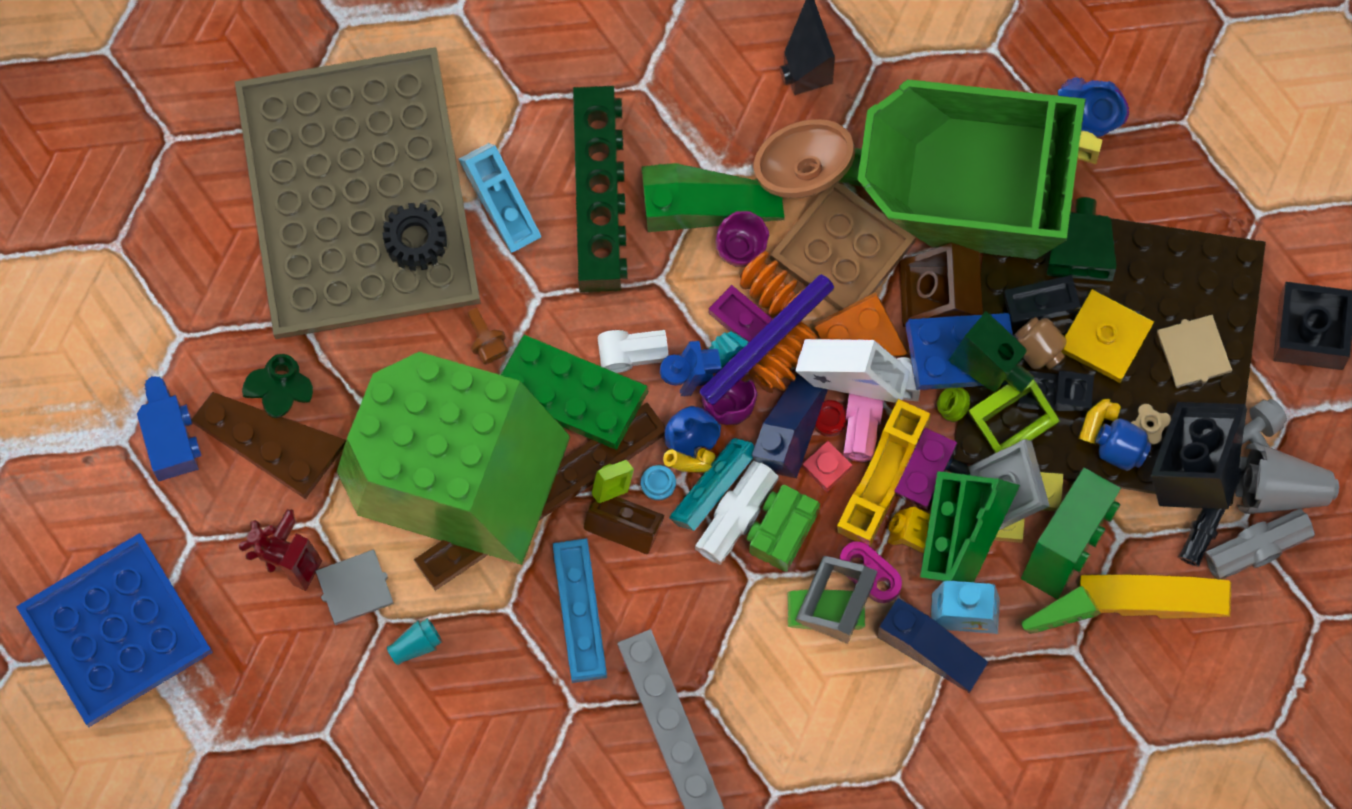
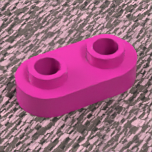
[840,542,902,603]

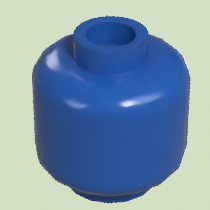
[1095,419,1151,471]

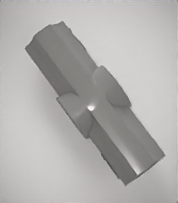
[1205,509,1315,580]

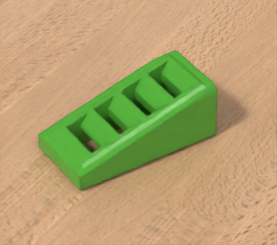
[1021,586,1101,634]

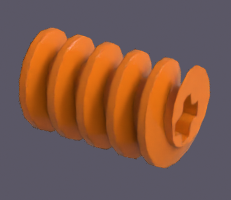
[740,251,804,318]
[748,321,818,393]

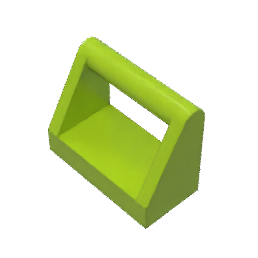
[969,379,1060,453]

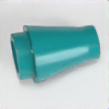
[386,618,442,666]

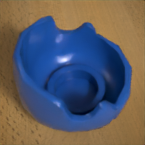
[665,406,721,457]

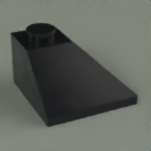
[780,0,835,95]

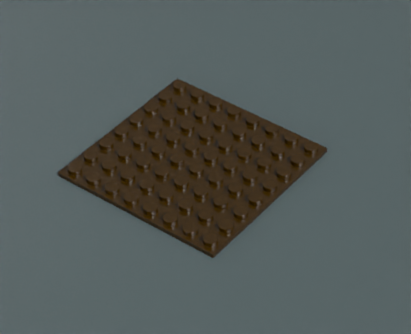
[954,212,1266,506]

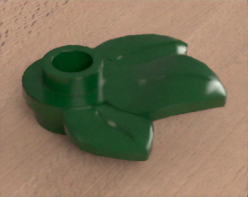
[242,354,313,418]

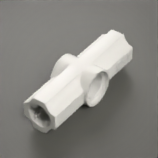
[695,460,779,565]

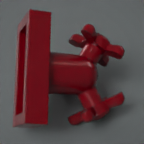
[238,509,322,591]

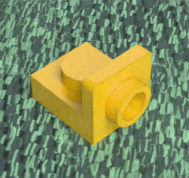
[888,507,930,553]

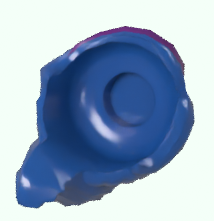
[1058,77,1129,137]

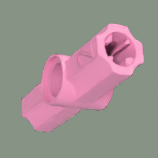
[843,394,884,462]

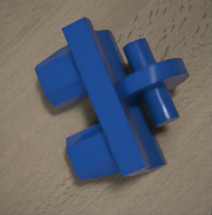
[659,341,721,396]

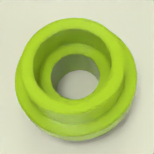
[937,387,970,422]

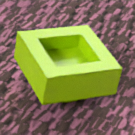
[591,460,634,503]

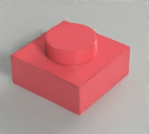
[802,441,852,492]

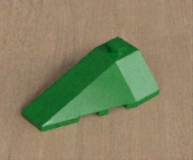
[641,163,785,232]

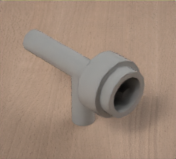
[1242,399,1287,447]

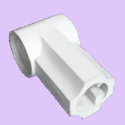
[597,330,669,373]

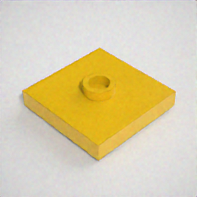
[1061,289,1154,383]

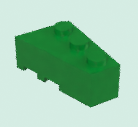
[1021,468,1121,600]
[920,471,1020,583]

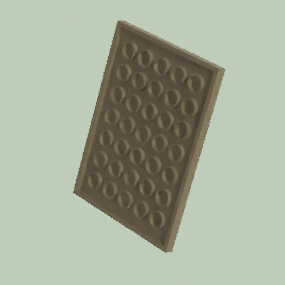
[235,47,481,339]

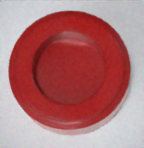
[815,400,847,437]

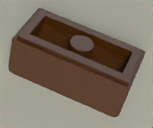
[584,497,665,554]

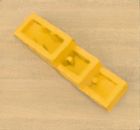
[1080,575,1231,619]

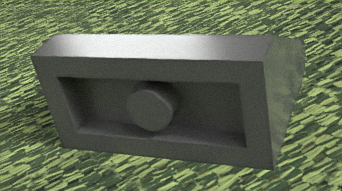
[795,556,878,644]

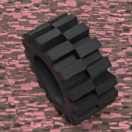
[383,203,447,271]

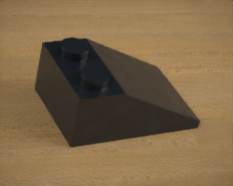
[1151,402,1247,509]

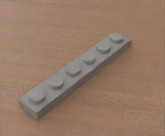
[617,629,724,809]

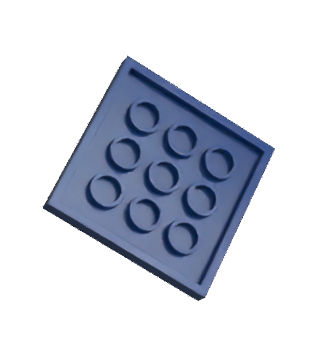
[16,533,213,728]

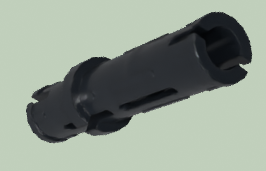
[1178,468,1244,567]

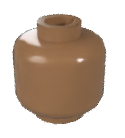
[1014,317,1067,370]

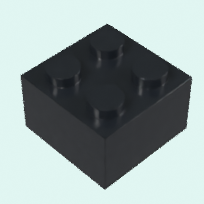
[1273,282,1352,370]

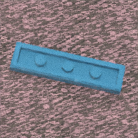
[552,538,607,683]

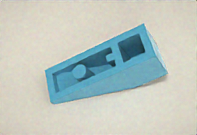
[458,143,542,253]

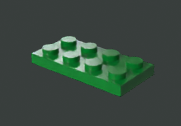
[501,335,649,450]

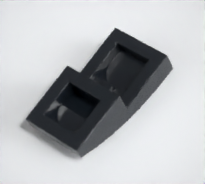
[1017,370,1094,411]

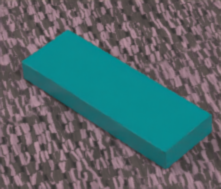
[670,438,755,531]

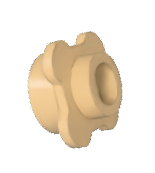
[1131,404,1171,444]

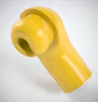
[1079,399,1121,444]
[663,448,715,473]

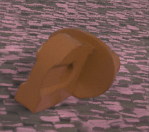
[467,307,509,364]

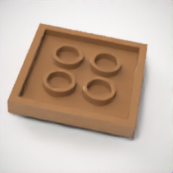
[770,182,916,310]

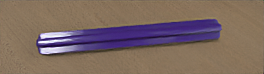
[700,274,834,405]

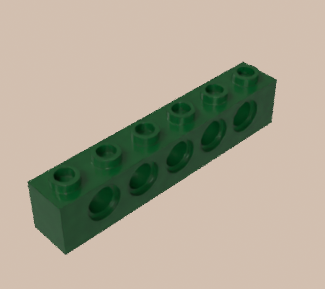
[573,86,628,292]

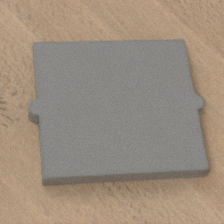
[316,549,394,626]

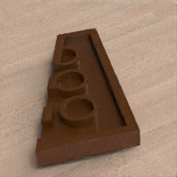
[191,392,346,499]

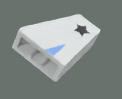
[796,339,911,403]

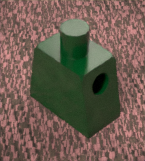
[1046,197,1116,281]
[948,312,1035,393]

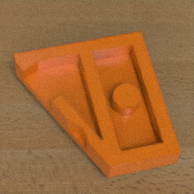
[814,292,907,356]

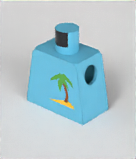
[931,581,1000,634]

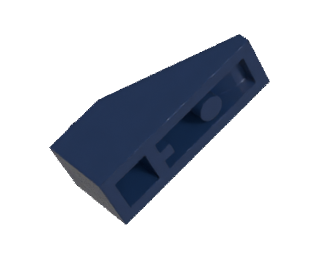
[752,374,828,479]
[877,598,988,693]

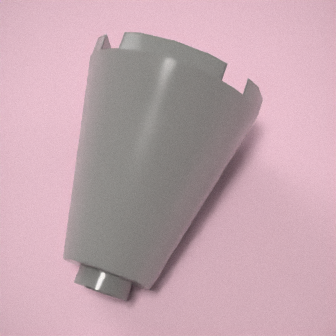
[1235,442,1339,514]

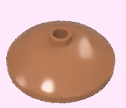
[754,119,855,198]

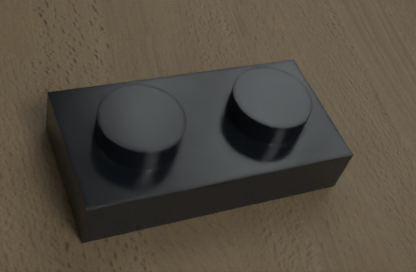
[1003,275,1081,327]

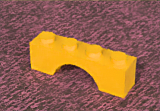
[837,399,931,547]

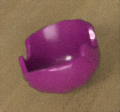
[715,211,770,267]
[701,379,758,425]

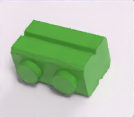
[746,485,820,572]

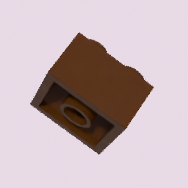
[900,242,983,327]

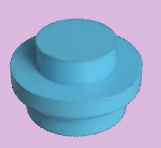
[641,465,676,500]

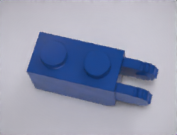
[137,376,202,482]

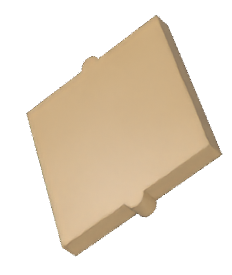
[1157,315,1232,388]

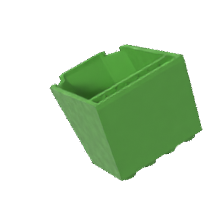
[858,79,1085,259]
[337,352,570,565]

